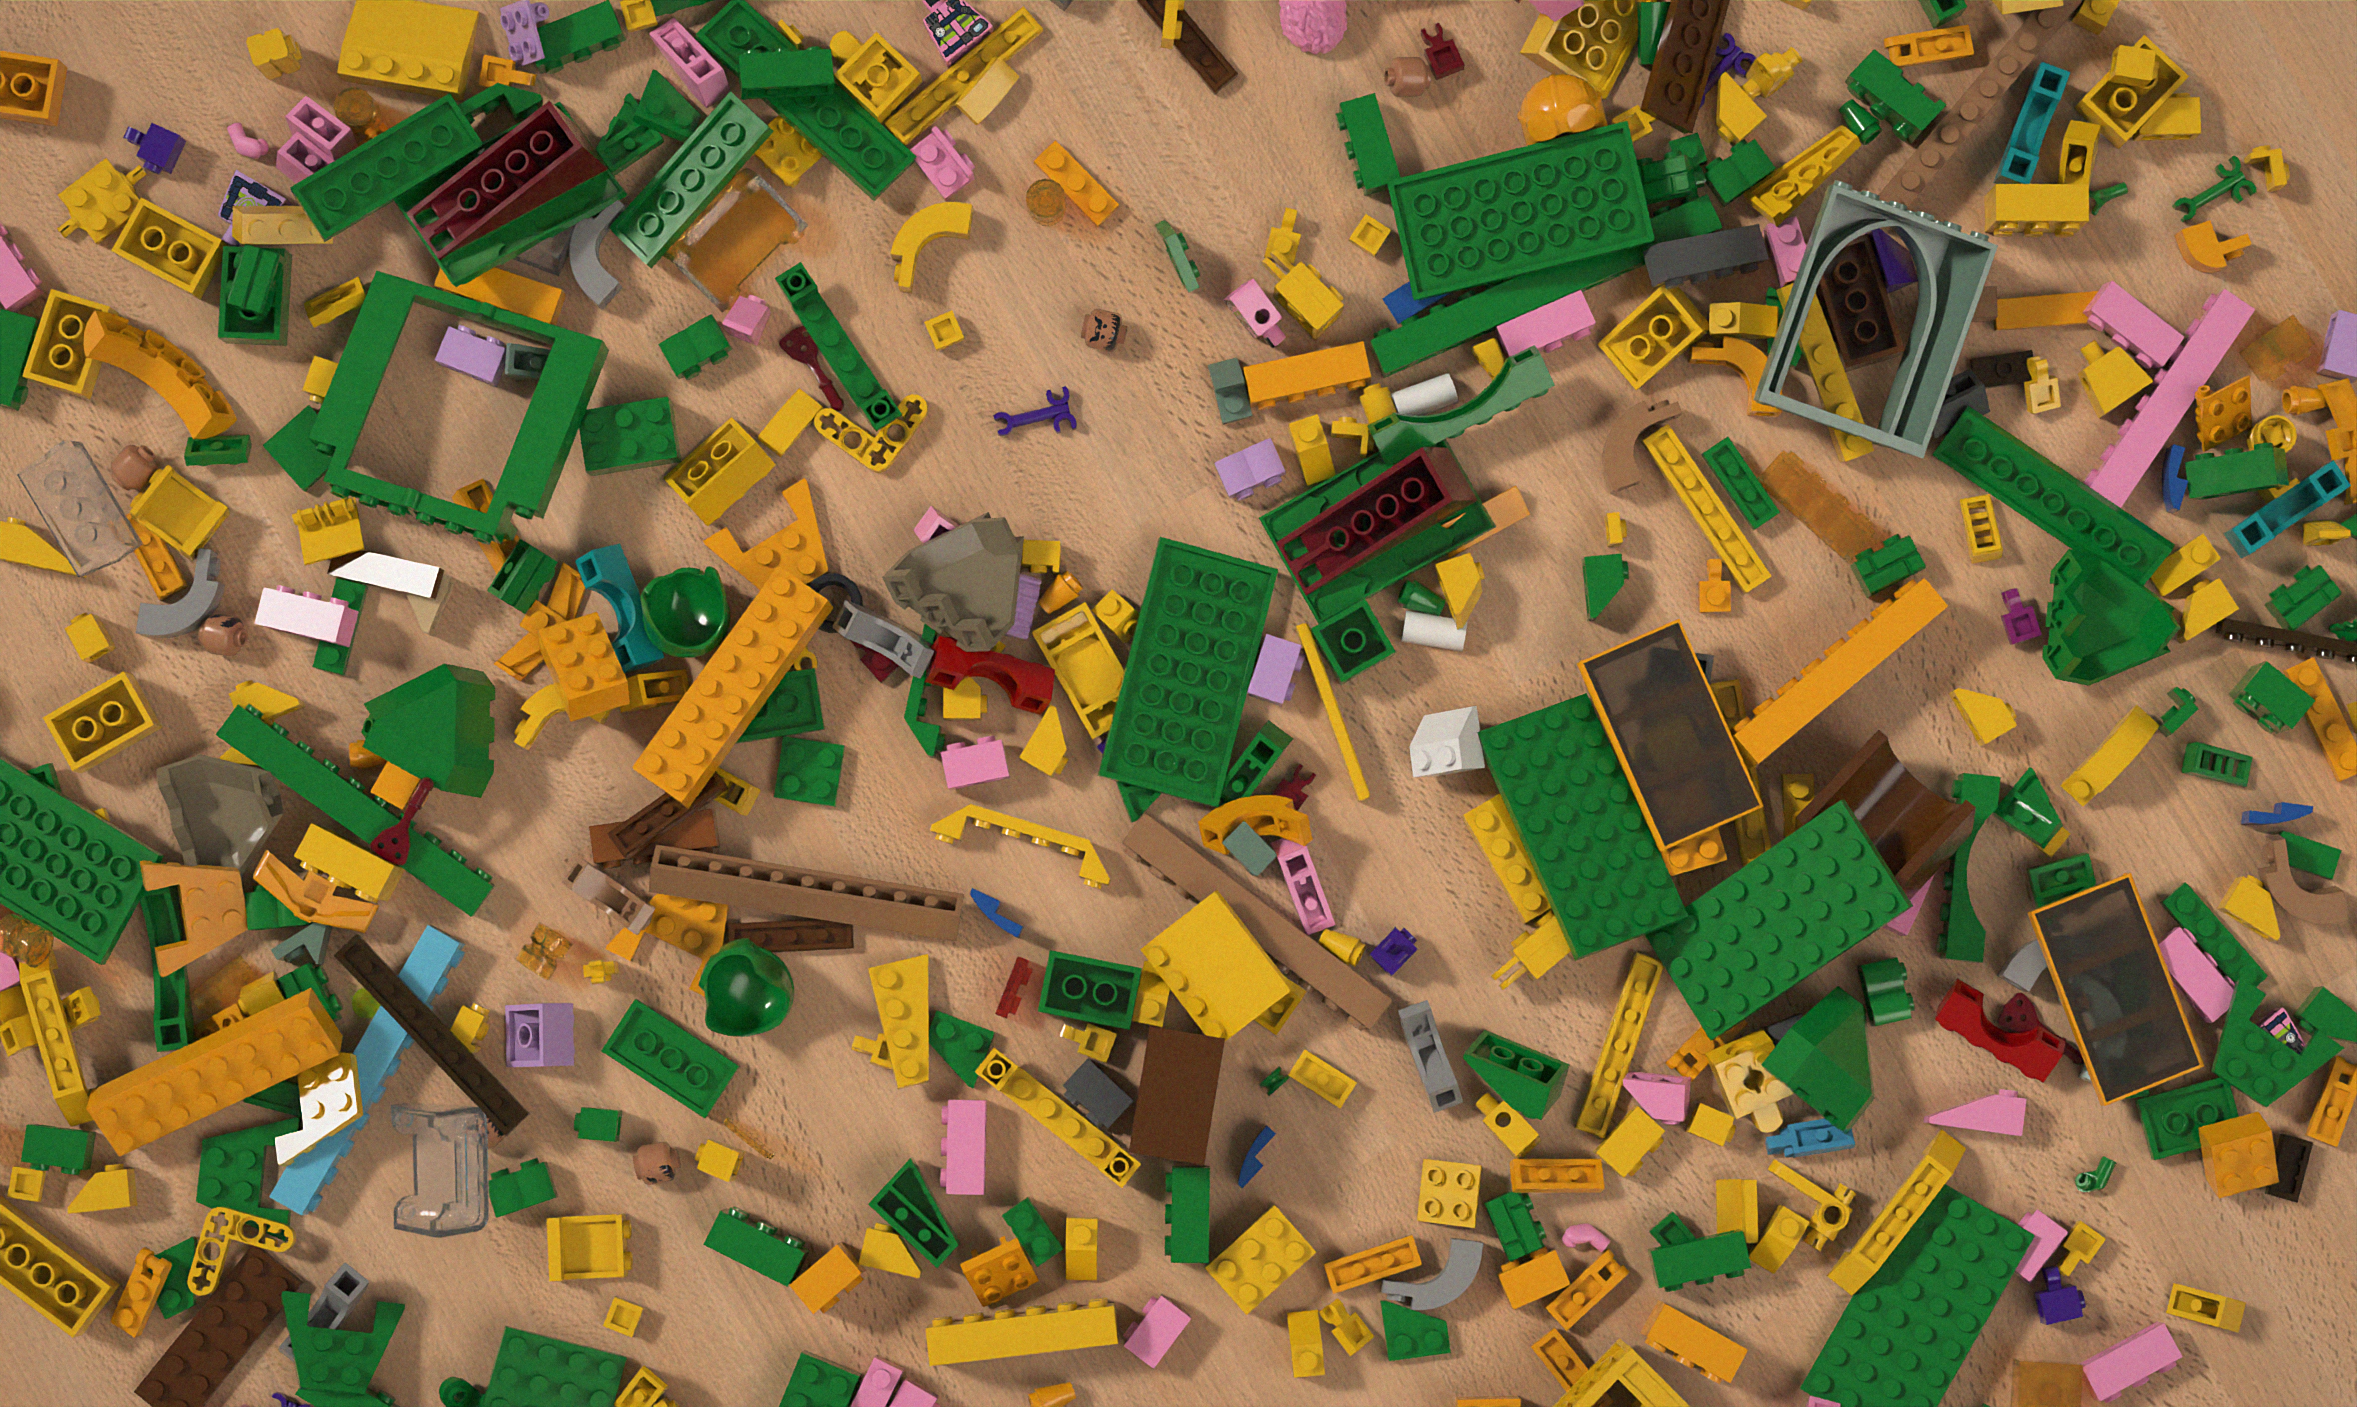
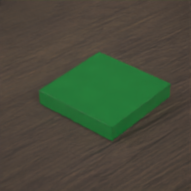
[263,405,332,492]

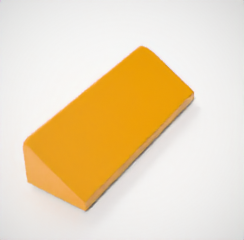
[452,478,519,574]
[1441,486,1530,558]

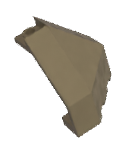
[882,512,1024,652]
[156,754,284,877]

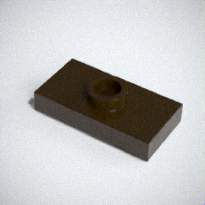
[1970,350,2033,389]
[2265,1134,2313,1203]

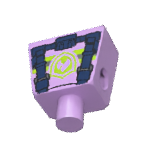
[218,170,292,247]

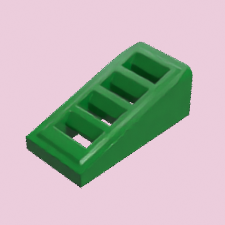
[2181,742,2253,787]

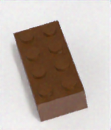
[1815,233,1905,372]

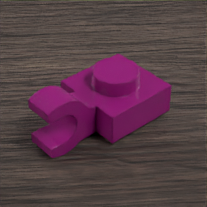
[2001,588,2042,645]

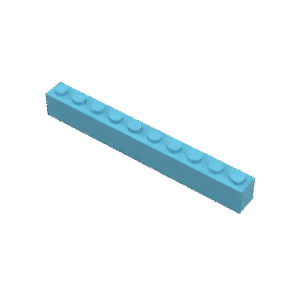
[269,925,465,1216]

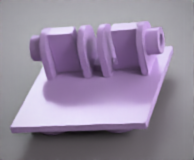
[500,0,549,68]

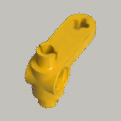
[1740,47,1803,100]
[1767,1159,1856,1252]

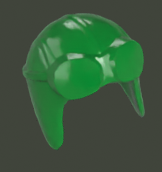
[640,566,731,658]
[698,938,794,1037]

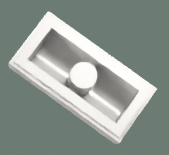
[1391,373,1458,416]
[1401,611,1467,652]

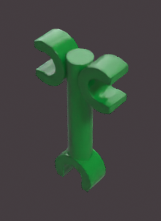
[2172,155,2257,222]

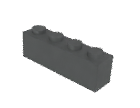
[1642,224,1769,289]

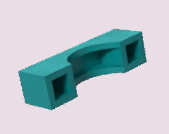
[1993,62,2071,184]
[2223,460,2351,559]
[575,544,665,673]

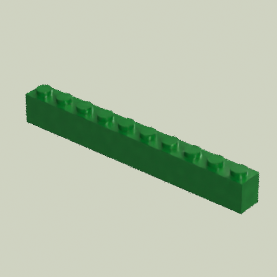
[216,703,495,917]

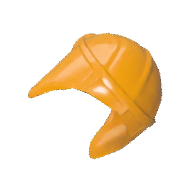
[1517,74,1607,146]

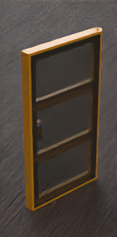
[1576,618,1764,852]
[2027,872,2205,1106]

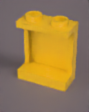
[130,464,230,562]
[546,1213,633,1281]

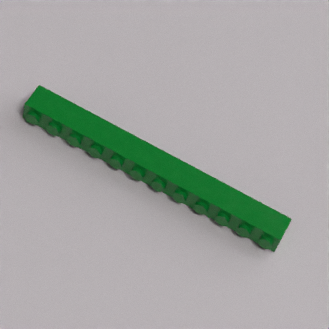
[1369,193,1722,378]

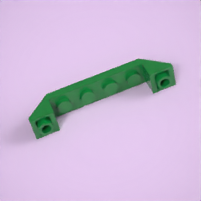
[458,83,543,124]
[775,262,902,432]
[904,624,946,758]

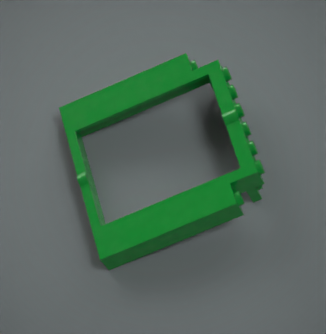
[309,270,609,545]

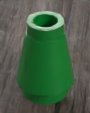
[1839,99,1882,145]
[1397,580,1446,616]

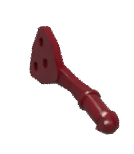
[779,326,844,412]
[370,777,434,865]
[1997,992,2085,1065]

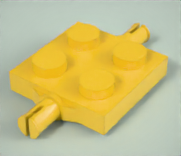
[57,158,148,244]

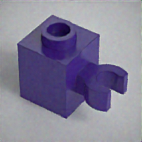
[123,123,186,175]
[1369,927,1418,976]
[2033,1266,2086,1325]

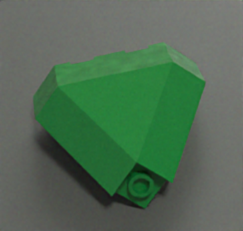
[2042,549,2181,686]
[361,663,495,798]
[1761,986,1875,1135]

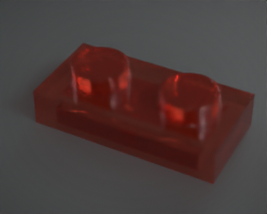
[995,956,1033,1019]

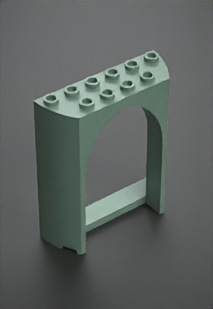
[1753,180,1998,458]

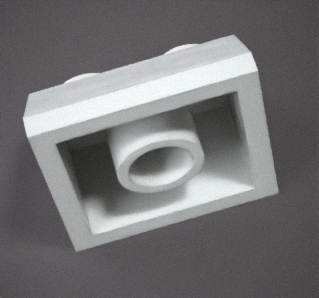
[1409,706,1485,778]

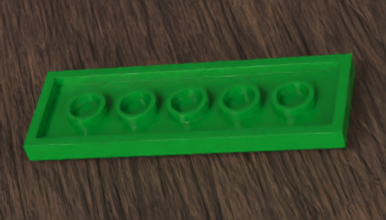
[609,91,774,269]
[290,93,484,242]

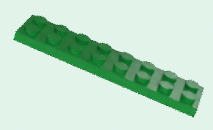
[695,0,917,201]
[1932,405,2175,586]

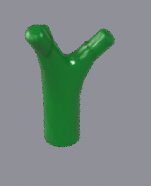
[2089,182,2128,215]

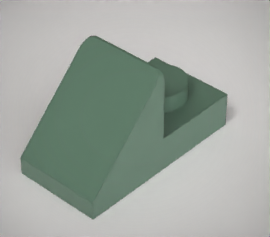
[505,343,551,381]
[1207,358,1252,424]
[1222,821,1277,876]
[271,922,332,965]

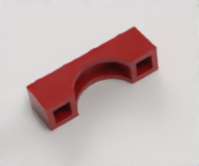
[925,636,1055,715]
[1935,978,2066,1083]

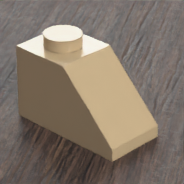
[406,573,456,637]

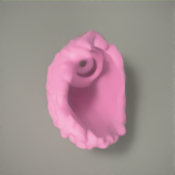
[1279,0,1348,54]

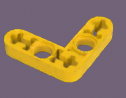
[814,394,928,473]
[187,1206,297,1296]

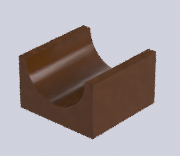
[1795,730,1976,900]
[1129,1026,1225,1165]

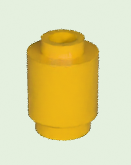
[1359,383,1397,424]

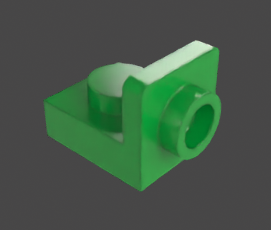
[2158,686,2199,737]

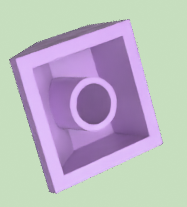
[505,1003,575,1067]

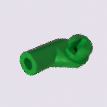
[2075,1156,2117,1193]

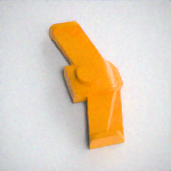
[2317,378,2357,505]
[494,562,586,681]
[253,849,380,933]

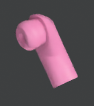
[227,123,269,159]
[1562,1223,1611,1252]

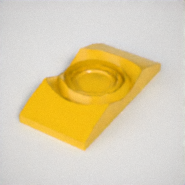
[1032,602,1124,740]

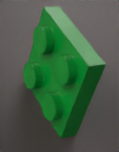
[774,736,845,807]

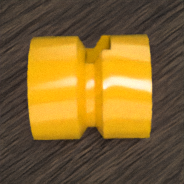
[2246,415,2297,453]

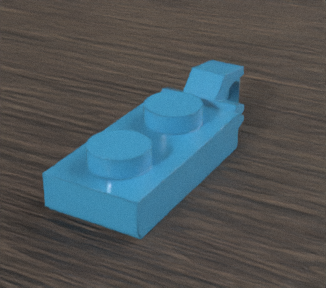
[1765,1119,1855,1158]

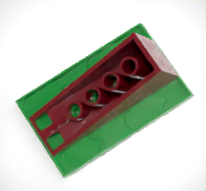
[394,101,628,287]
[1259,439,1496,624]

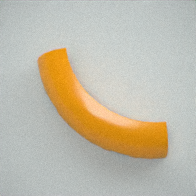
[84,310,237,439]

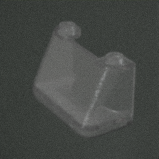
[391,1103,489,1238]

